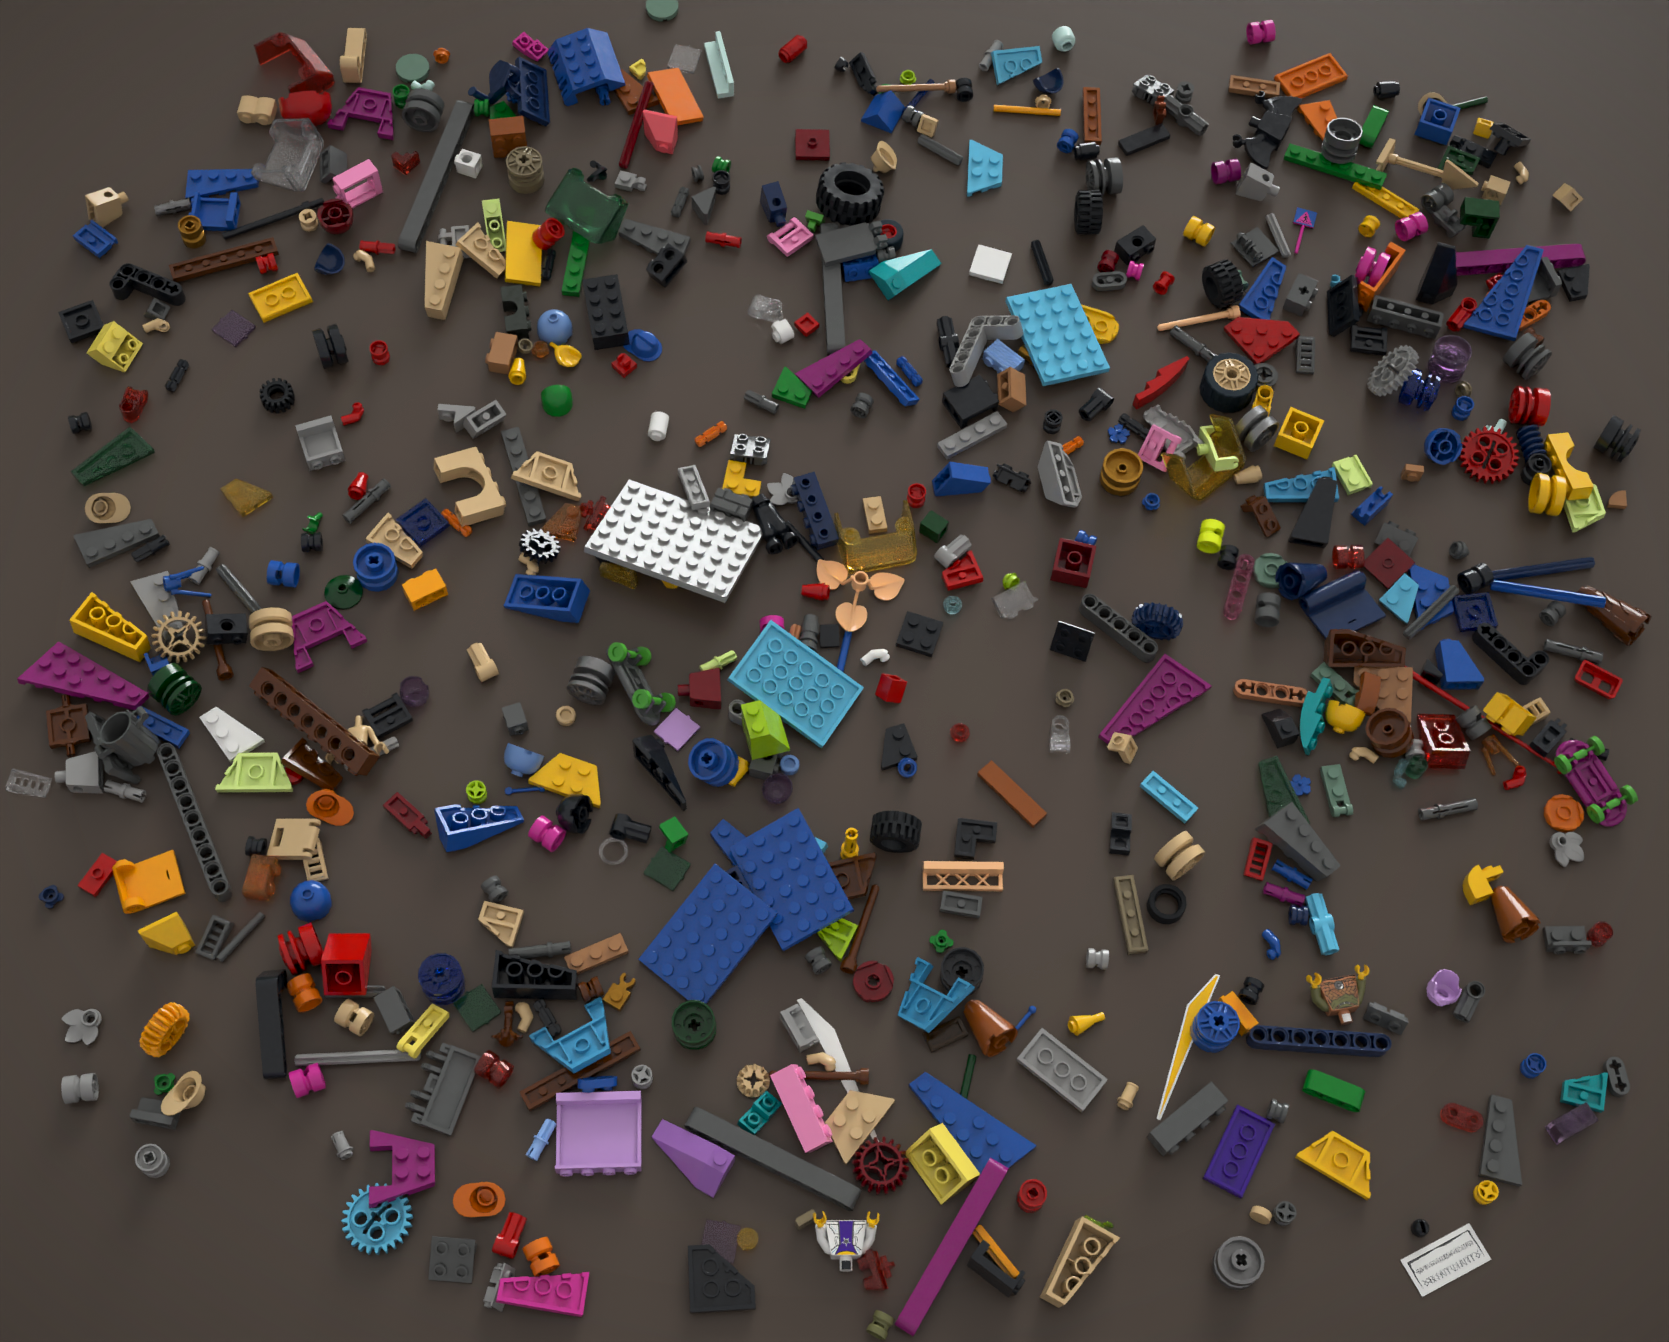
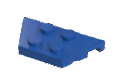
[1408,565,1454,630]

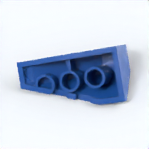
[434,804,524,852]

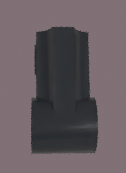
[1078,387,1114,421]
[609,813,652,843]

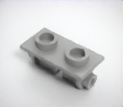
[483,1263,516,1312]

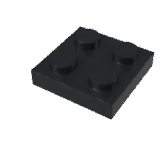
[58,300,104,343]
[896,611,943,657]

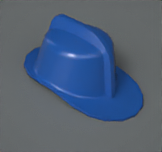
[624,329,662,362]

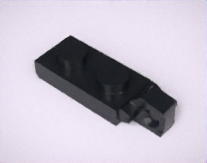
[849,52,878,96]
[1449,135,1498,168]

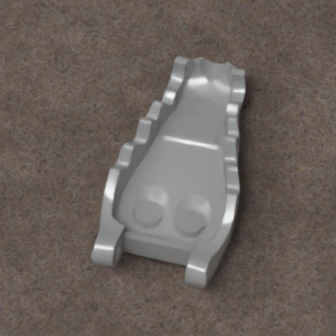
[1143,405,1204,462]

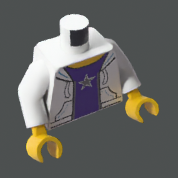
[813,1211,880,1272]

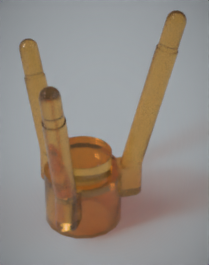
[1481,734,1521,775]

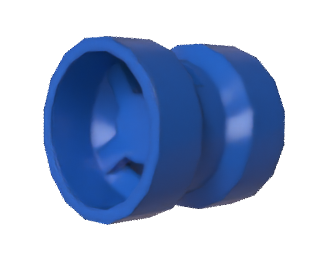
[1057,129,1079,153]
[1451,396,1474,421]
[1074,530,1098,545]
[1520,1053,1547,1079]

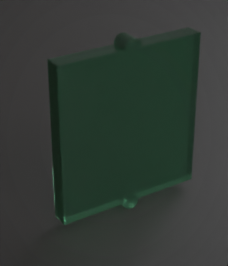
[644,847,691,891]
[453,984,502,1032]

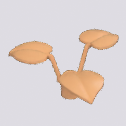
[816,559,905,632]

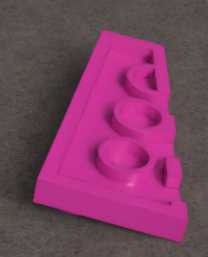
[495,1272,589,1317]

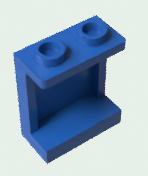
[189,191,241,231]

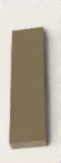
[1113,875,1149,955]

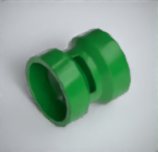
[392,84,410,109]

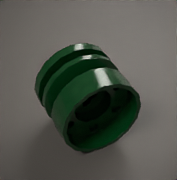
[147,663,202,716]
[672,1000,716,1050]

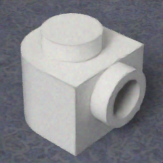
[771,319,794,344]

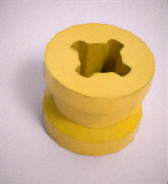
[1358,215,1380,237]
[1473,1180,1499,1205]

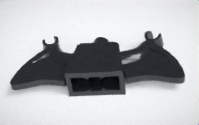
[1233,91,1302,169]

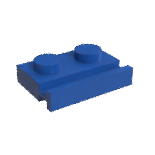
[73,220,118,258]

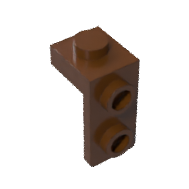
[1241,495,1281,537]

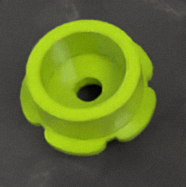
[900,70,916,85]
[1002,573,1020,590]

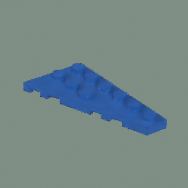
[1463,245,1544,341]
[909,1072,1036,1174]

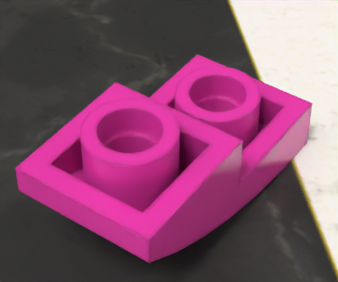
[512,32,549,62]

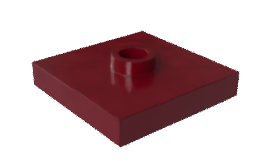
[795,129,830,161]
[1361,538,1415,590]

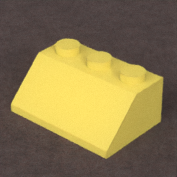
[906,1123,980,1205]

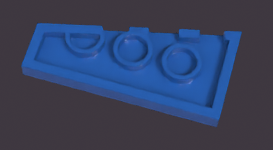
[1239,257,1287,320]
[710,819,746,867]

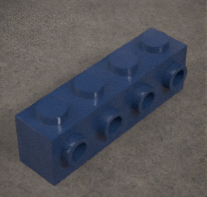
[790,471,839,551]

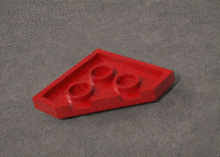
[1224,317,1300,365]

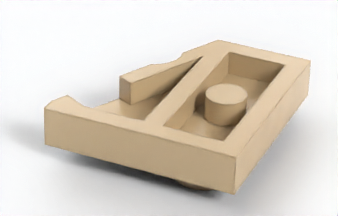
[478,901,524,948]

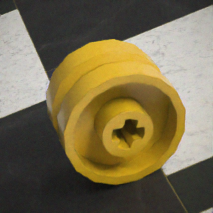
[1528,473,1566,516]

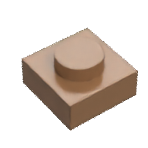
[1401,464,1424,482]

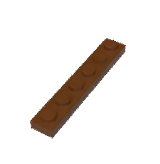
[169,237,279,282]
[519,1031,641,1112]

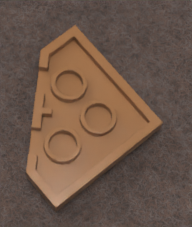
[1353,667,1413,725]

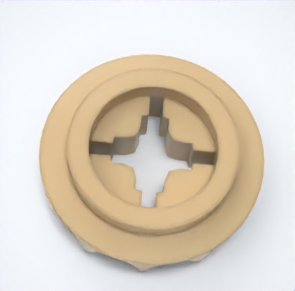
[737,1064,770,1098]

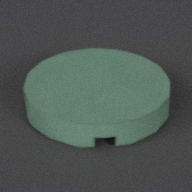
[646,0,678,21]
[396,54,430,83]
[1252,553,1288,589]

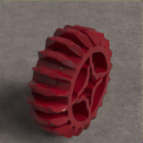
[852,1137,909,1195]

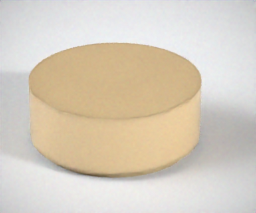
[556,706,576,726]
[1249,1206,1272,1224]

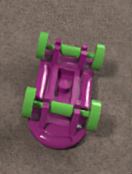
[1554,736,1638,827]

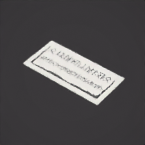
[1400,1223,1492,1297]

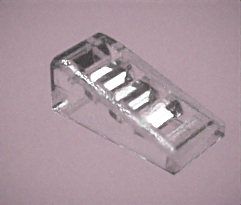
[5,768,52,798]

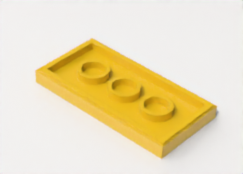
[505,221,542,287]

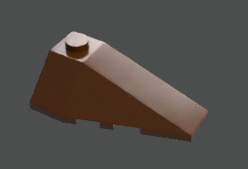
[1324,629,1406,667]

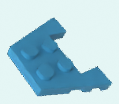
[898,957,975,1033]
[529,997,611,1073]

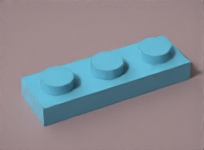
[1140,771,1198,824]

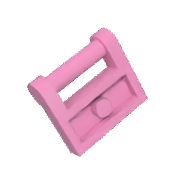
[767,217,814,257]
[1138,425,1182,472]

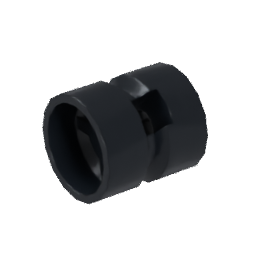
[1520,453,1552,486]
[1457,563,1494,595]

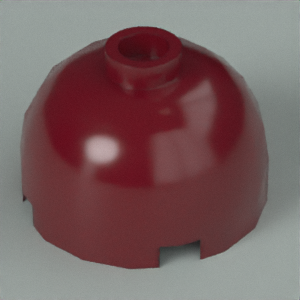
[317,199,354,235]

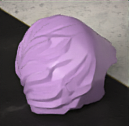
[1426,969,1462,1006]

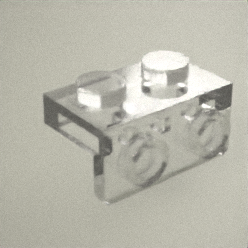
[991,581,1038,619]

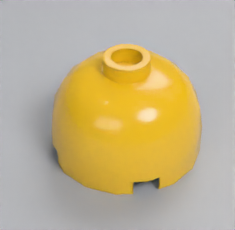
[1325,700,1366,734]

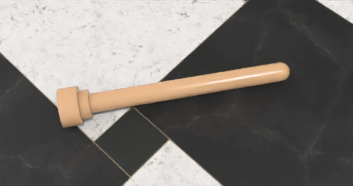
[1157,305,1241,331]

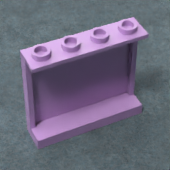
[555,1091,642,1177]

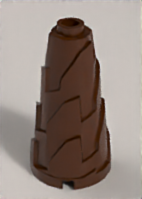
[1577,586,1652,646]

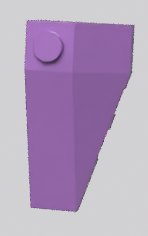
[652,1119,735,1198]

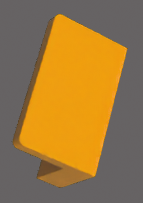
[1218,991,1259,1037]

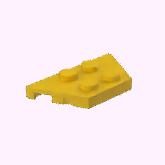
[528,753,601,809]
[1295,1131,1371,1200]

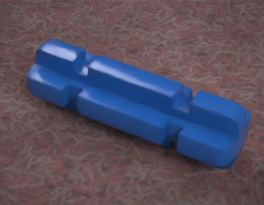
[896,356,923,387]

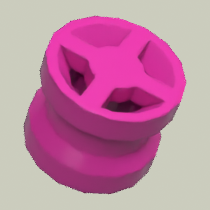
[1126,260,1144,281]

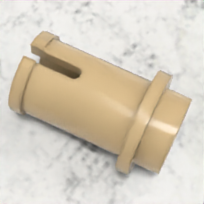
[1117,1082,1139,1110]

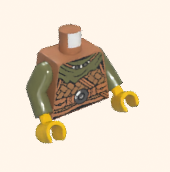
[1306,965,1370,1025]

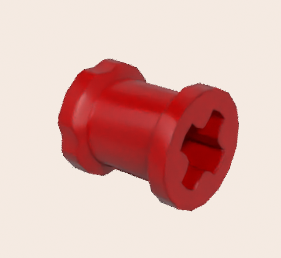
[1153,271,1175,295]

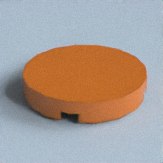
[1544,794,1584,833]

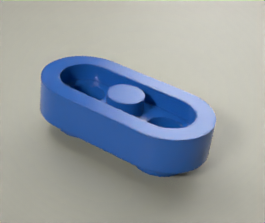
[578,1076,617,1093]

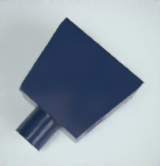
[760,181,787,227]

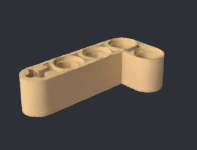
[340,28,367,83]

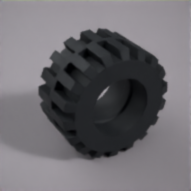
[1074,190,1103,234]
[1202,259,1243,308]
[870,811,922,853]

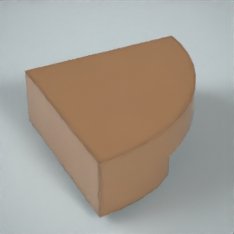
[1607,490,1627,509]

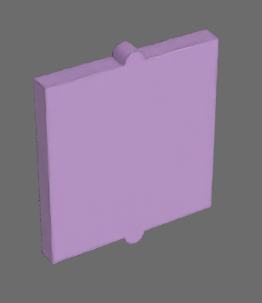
[654,708,700,752]

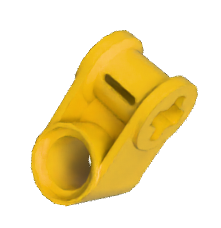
[1251,385,1273,417]

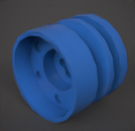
[1190,1001,1240,1053]

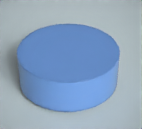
[780,755,799,775]

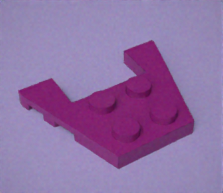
[327,87,394,140]
[292,601,367,673]
[369,1130,435,1208]

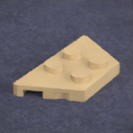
[511,451,581,502]
[825,1090,895,1165]

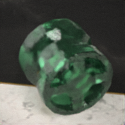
[1405,755,1428,779]

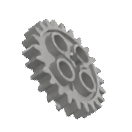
[1367,345,1419,397]

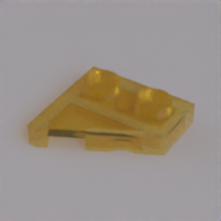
[220,479,273,517]

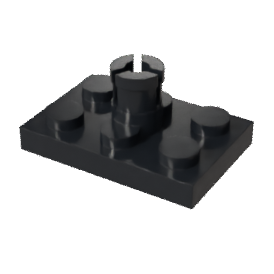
[1490,122,1531,156]
[1327,275,1363,337]

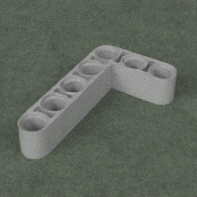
[949,315,1023,387]

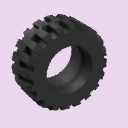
[816,162,884,226]

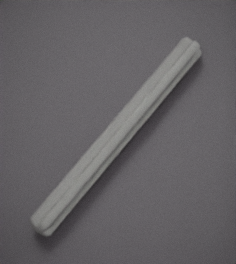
[294,1050,421,1066]

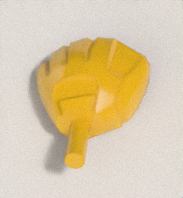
[549,342,582,367]

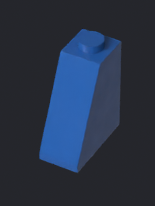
[932,462,991,496]
[1435,639,1484,690]

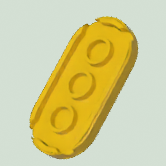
[1081,305,1119,344]

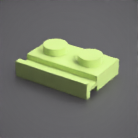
[1332,455,1373,495]

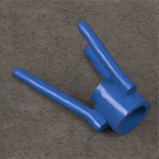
[163,566,211,597]

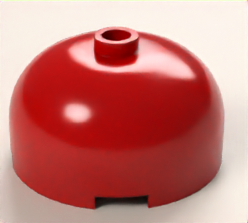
[278,91,332,130]

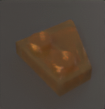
[541,503,584,541]

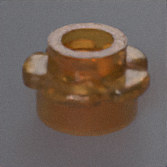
[532,341,550,358]

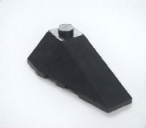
[1416,242,1458,305]
[632,734,687,811]

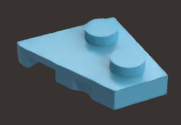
[1379,573,1419,625]

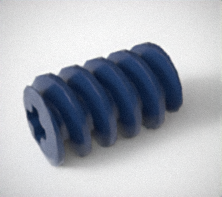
[1516,425,1547,464]

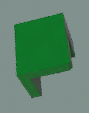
[659,816,689,853]

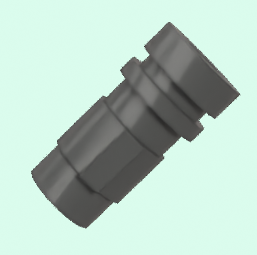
[799,614,820,652]

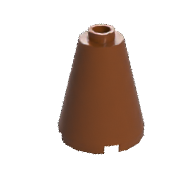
[1490,886,1541,943]
[964,1000,1018,1057]

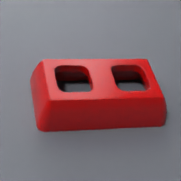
[1574,660,1623,699]

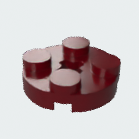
[853,961,894,1002]

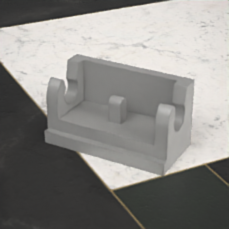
[780,1004,820,1053]

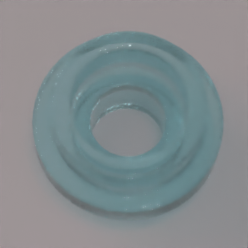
[943,596,962,614]

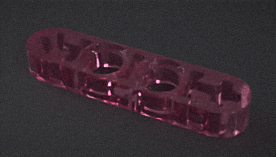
[1223,554,1255,620]

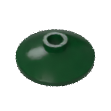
[324,575,363,610]

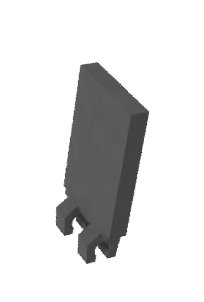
[815,220,888,267]

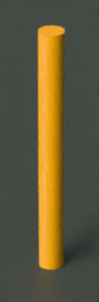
[993,105,1061,116]

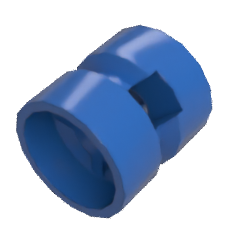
[267,560,300,588]

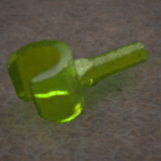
[1084,1215,1114,1228]

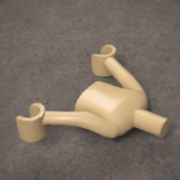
[325,715,389,765]

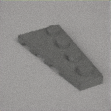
[1478,1094,1522,1187]

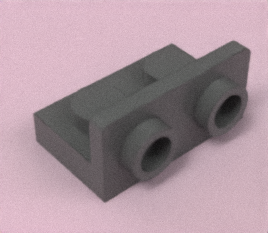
[1543,926,1592,954]

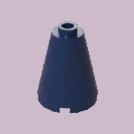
[1275,562,1327,600]

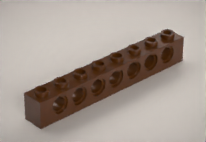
[249,667,380,776]

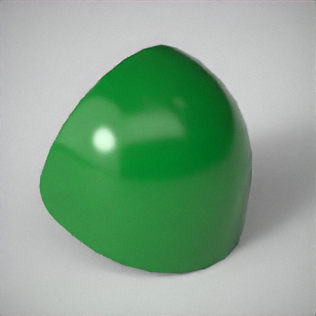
[541,385,573,417]

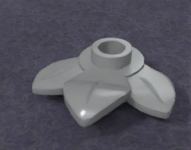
[767,473,798,505]
[1549,832,1584,867]
[62,1009,102,1045]

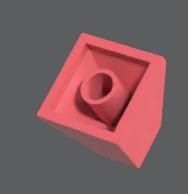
[643,109,678,154]

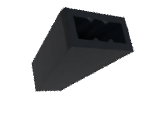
[1288,477,1337,549]

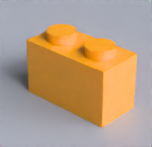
[402,569,448,611]

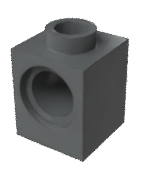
[502,702,529,736]

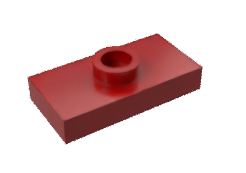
[77,853,117,897]

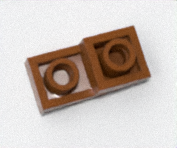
[1355,671,1381,716]

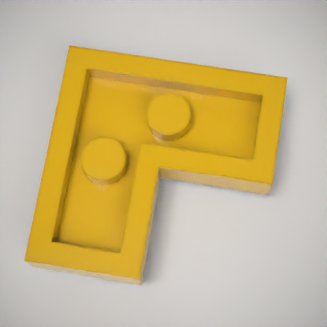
[722,460,761,498]

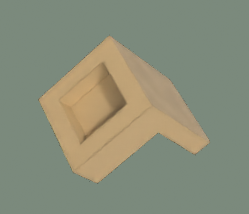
[1553,183,1583,212]

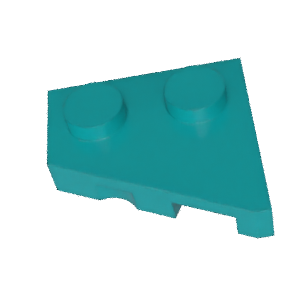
[1560,1072,1608,1113]

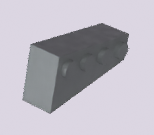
[1255,802,1341,882]

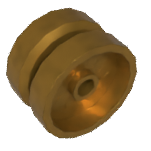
[1099,448,1143,496]

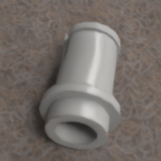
[331,1131,353,1160]

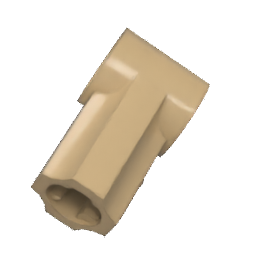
[467,643,499,682]

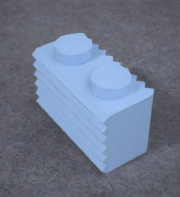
[983,339,1025,373]

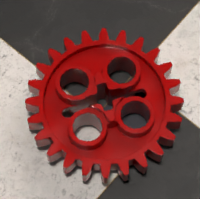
[1458,426,1519,484]

